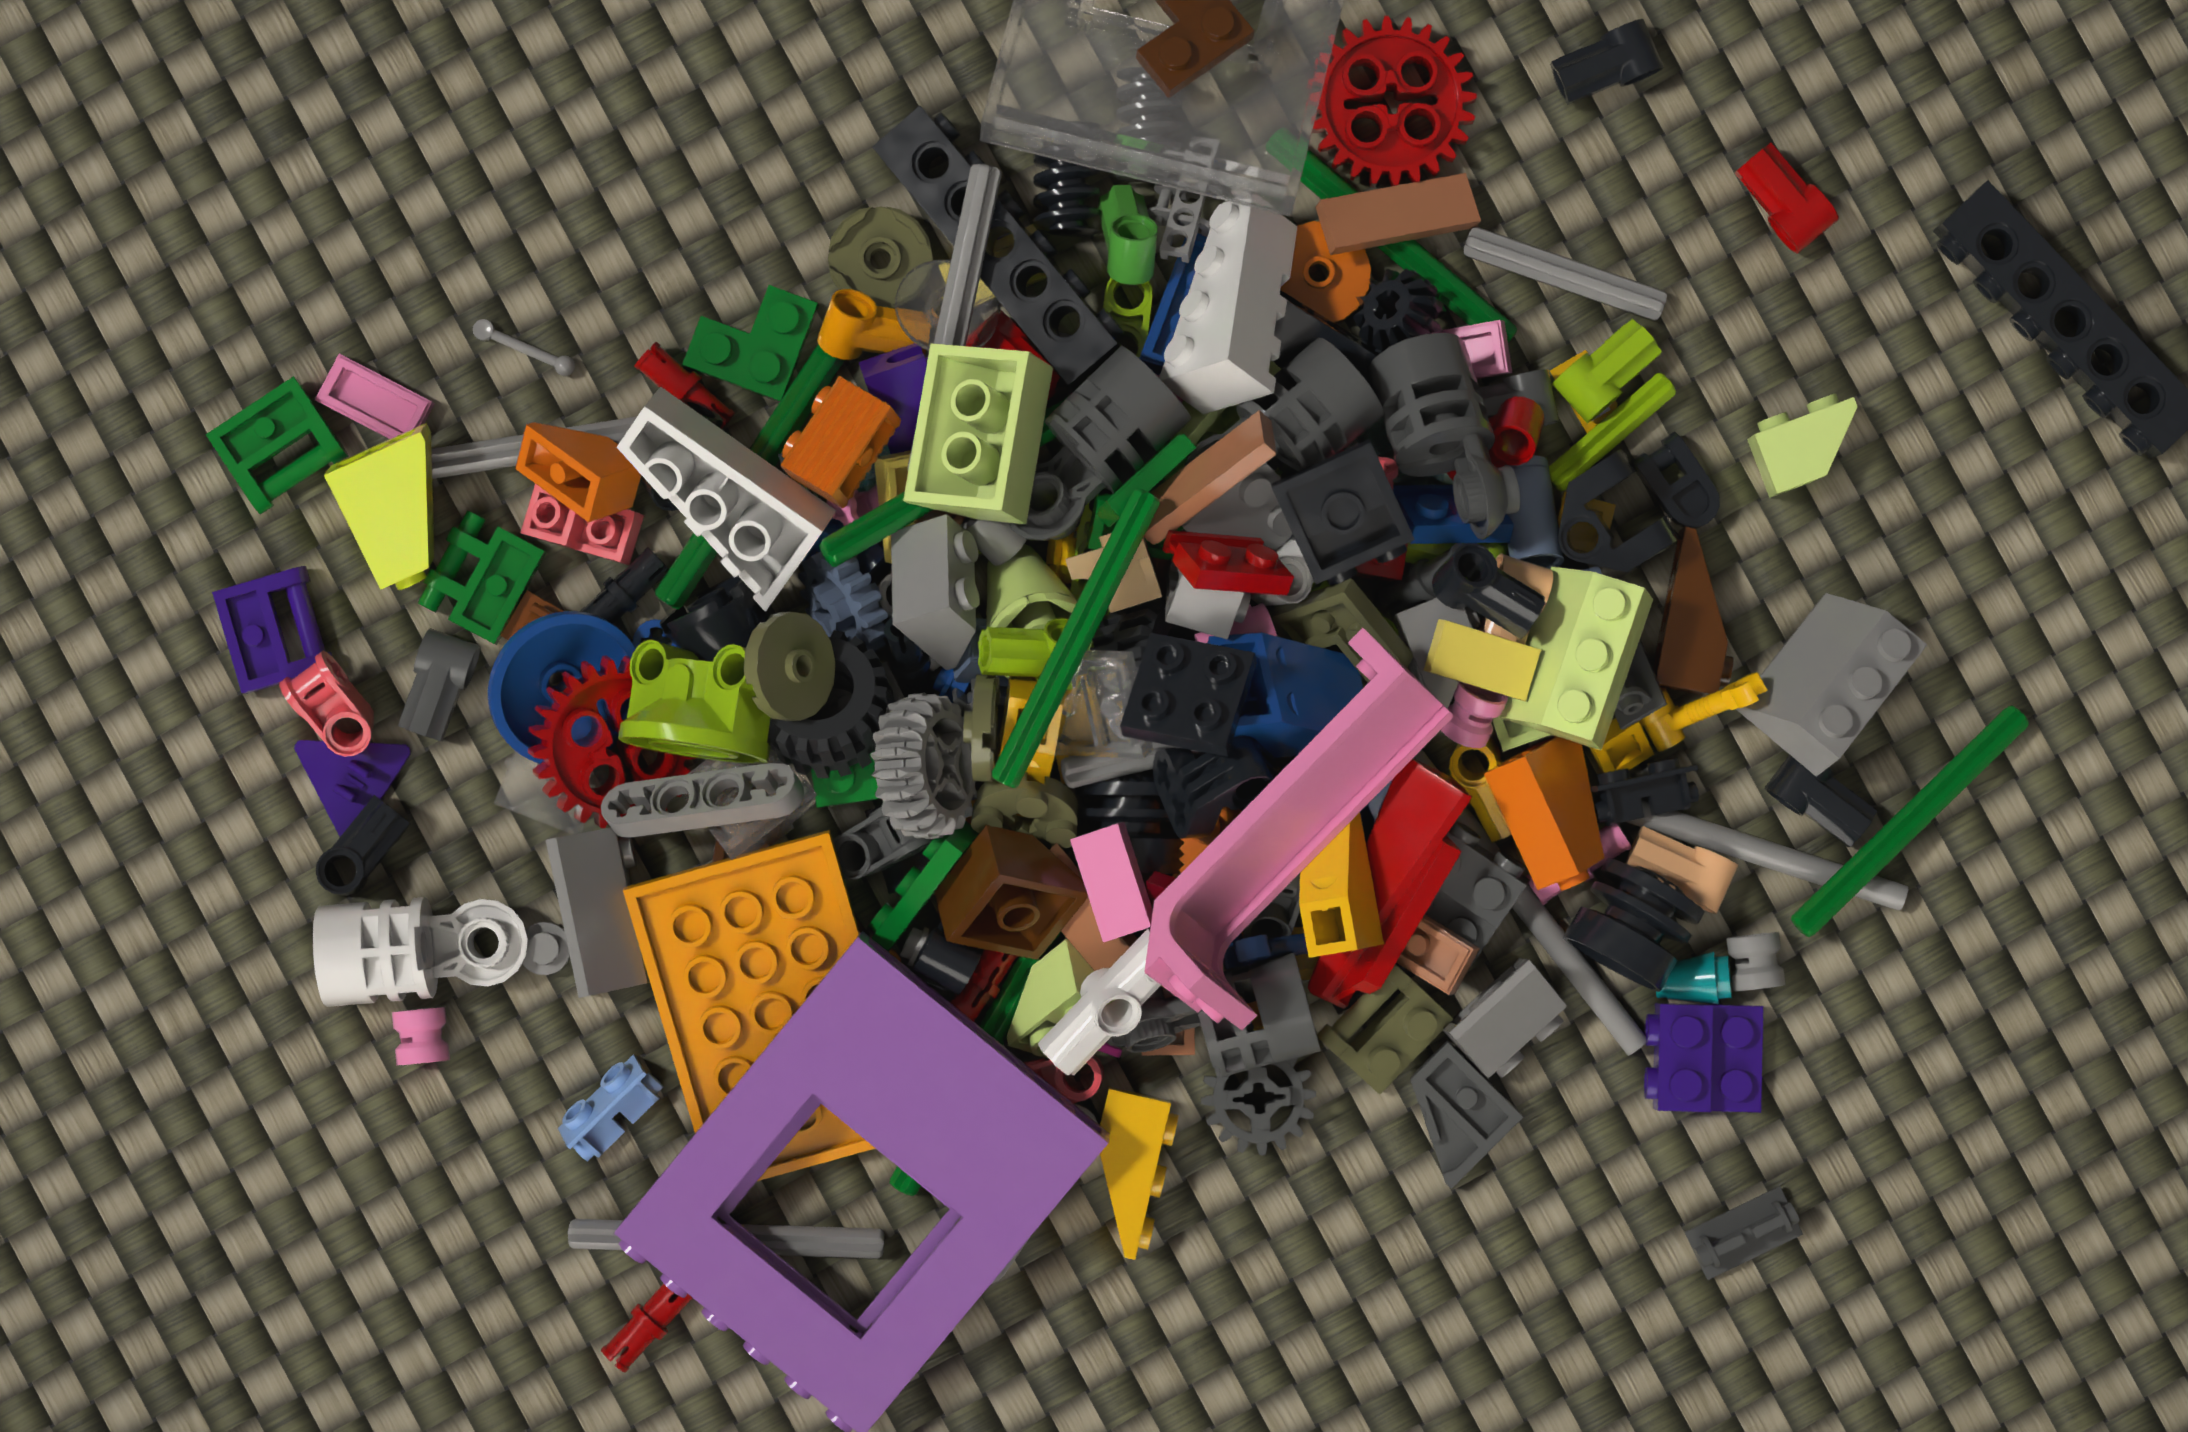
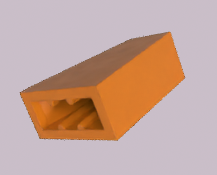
[1484,736,1604,891]

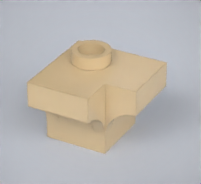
[1065,533,1163,613]

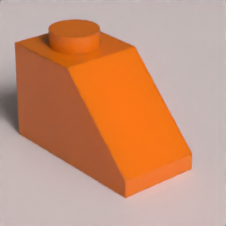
[515,422,641,522]

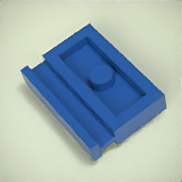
[1393,485,1514,544]

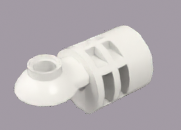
[313,897,528,1007]

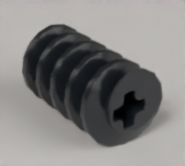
[1033,122,1100,237]

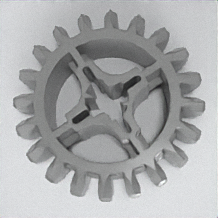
[870,693,977,839]

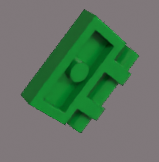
[418,510,547,645]

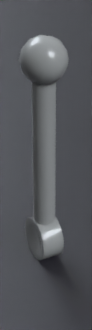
[473,319,575,376]

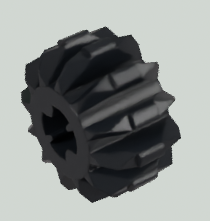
[1352,268,1446,354]

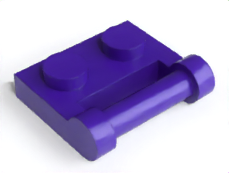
[212,566,333,694]

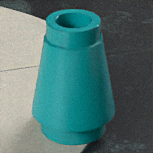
[1656,951,1732,1004]

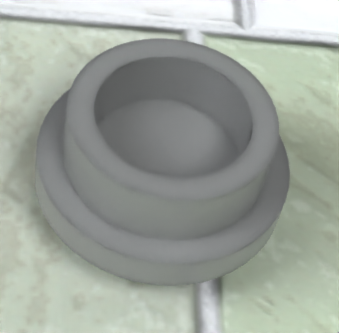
[522,922,570,975]

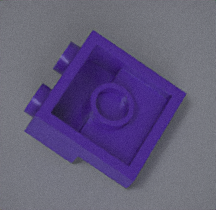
[1644,1003,1764,1113]

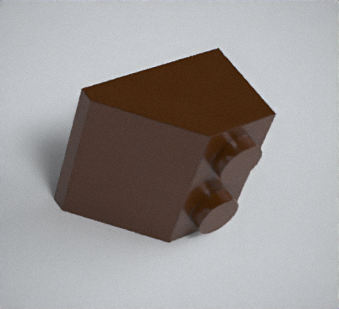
[934,825,1088,960]

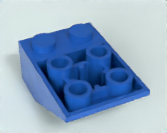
[1207,632,1363,758]

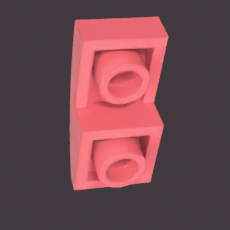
[520,484,644,566]

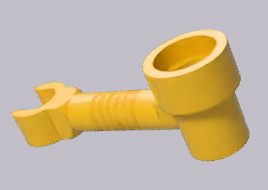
[1639,672,1768,752]

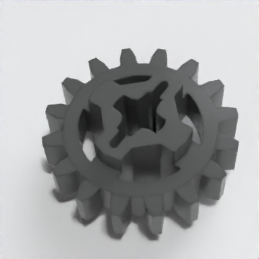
[1201,1057,1316,1155]

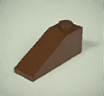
[1652,527,1734,696]

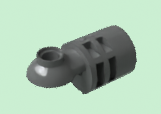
[1368,333,1520,540]
[1184,338,1384,476]
[1008,346,1192,541]
[1106,953,1321,1078]

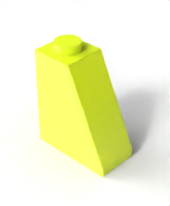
[324,423,434,590]

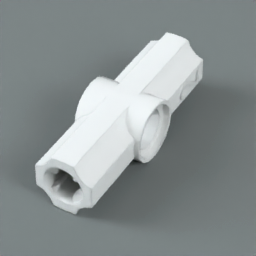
[1038,928,1161,1076]

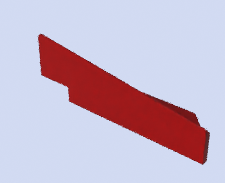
[1308,758,1472,1009]

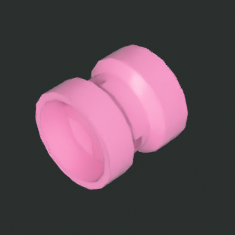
[1441,682,1508,748]
[392,1007,450,1065]

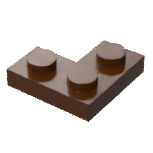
[1136,0,1255,98]

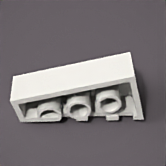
[1159,193,1297,415]
[617,387,836,612]

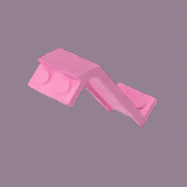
[1144,628,1454,1030]

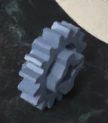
[798,551,888,652]

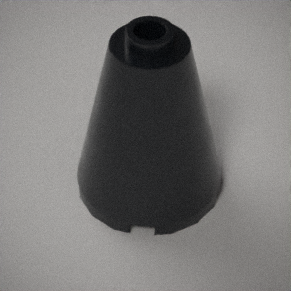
[659,576,769,662]

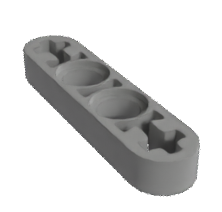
[601,762,805,838]

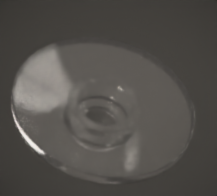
[895,260,1000,351]

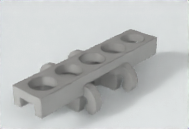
[1147,137,1223,263]

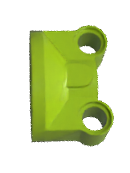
[618,640,771,764]

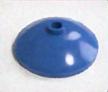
[488,611,636,764]

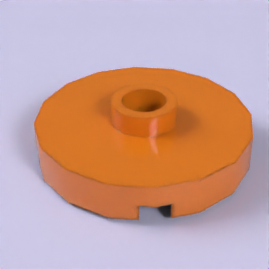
[1280,221,1371,324]

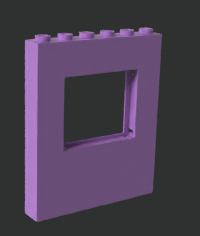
[614,931,1110,1432]

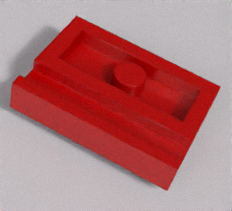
[1162,530,1294,596]

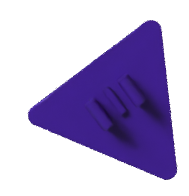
[294,740,411,837]

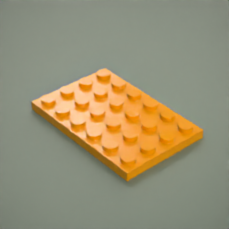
[623,830,875,1181]

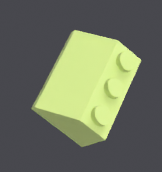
[903,343,1053,524]
[1499,566,1653,750]

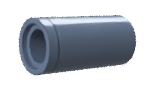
[1504,455,1564,569]

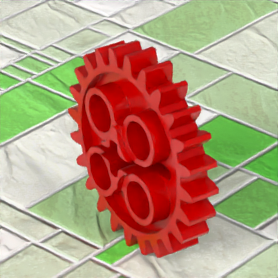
[1305,15,1477,188]
[528,655,695,829]

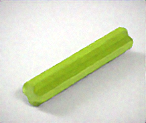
[1549,373,1676,492]

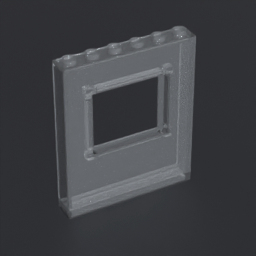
[980,0,1344,217]

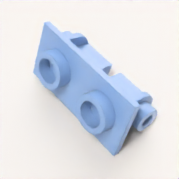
[558,1054,663,1162]

